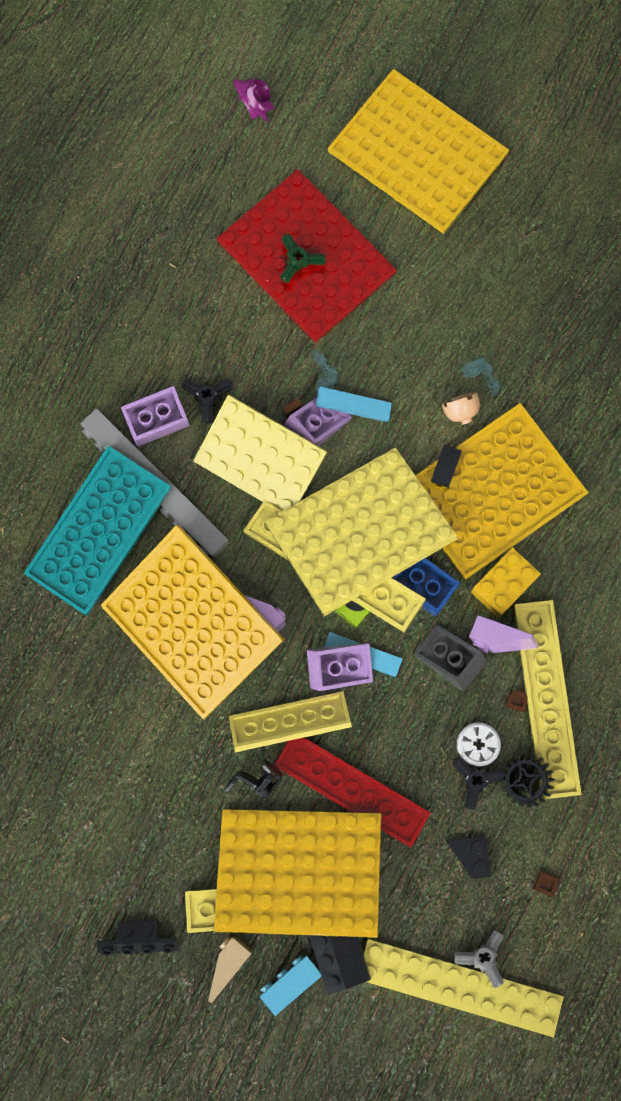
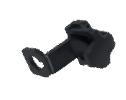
[224,760,283,799]

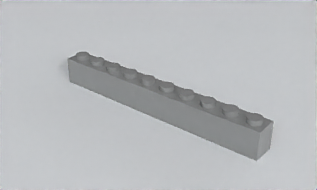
[80,408,229,559]

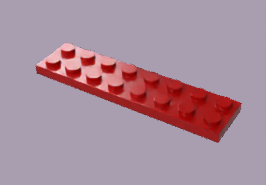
[275,737,430,848]

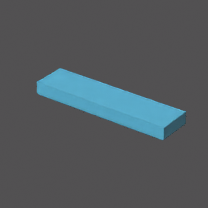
[316,387,392,422]
[324,632,402,678]

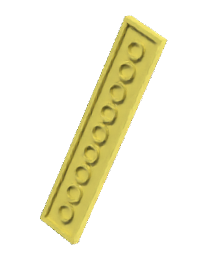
[243,500,426,633]
[514,600,581,799]
[364,939,563,1037]

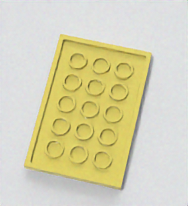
[194,395,328,511]

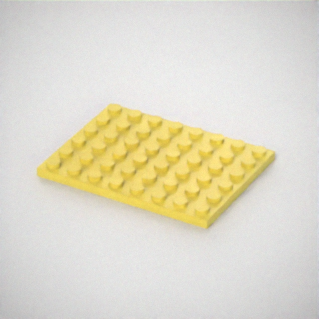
[265,447,458,616]

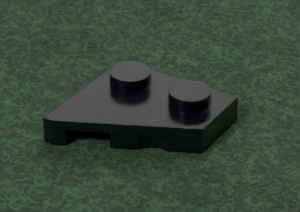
[447,836,492,879]

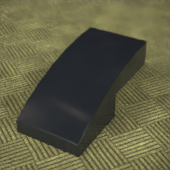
[431,444,462,488]

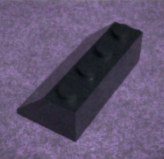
[309,935,371,995]

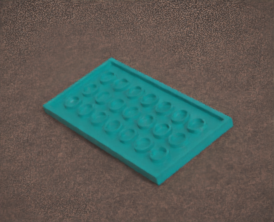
[23,445,172,616]

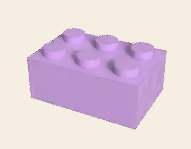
[121,386,190,447]

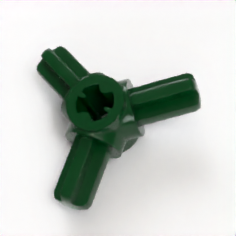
[280,234,326,283]

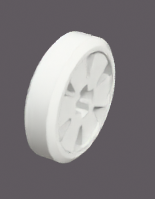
[457,723,501,767]

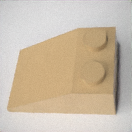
[208,935,253,1003]

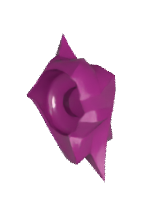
[234,79,275,124]

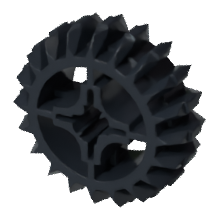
[501,753,555,808]

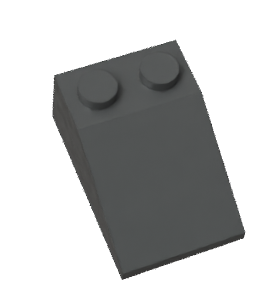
[414,625,487,692]

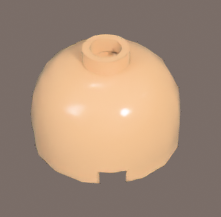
[441,391,480,425]

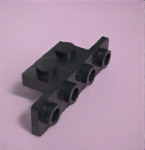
[96,920,179,956]

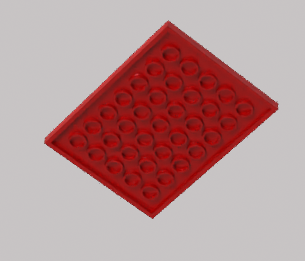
[217,169,397,344]

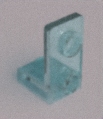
[312,350,339,393]
[462,357,500,397]

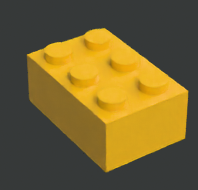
[471,547,541,619]

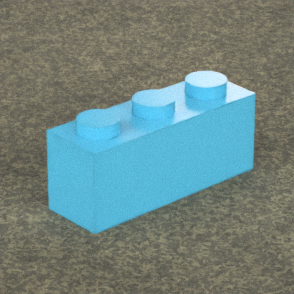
[260,955,321,1016]

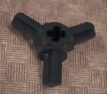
[182,379,233,424]
[452,756,505,810]

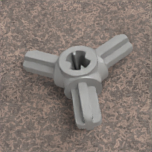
[454,931,504,988]

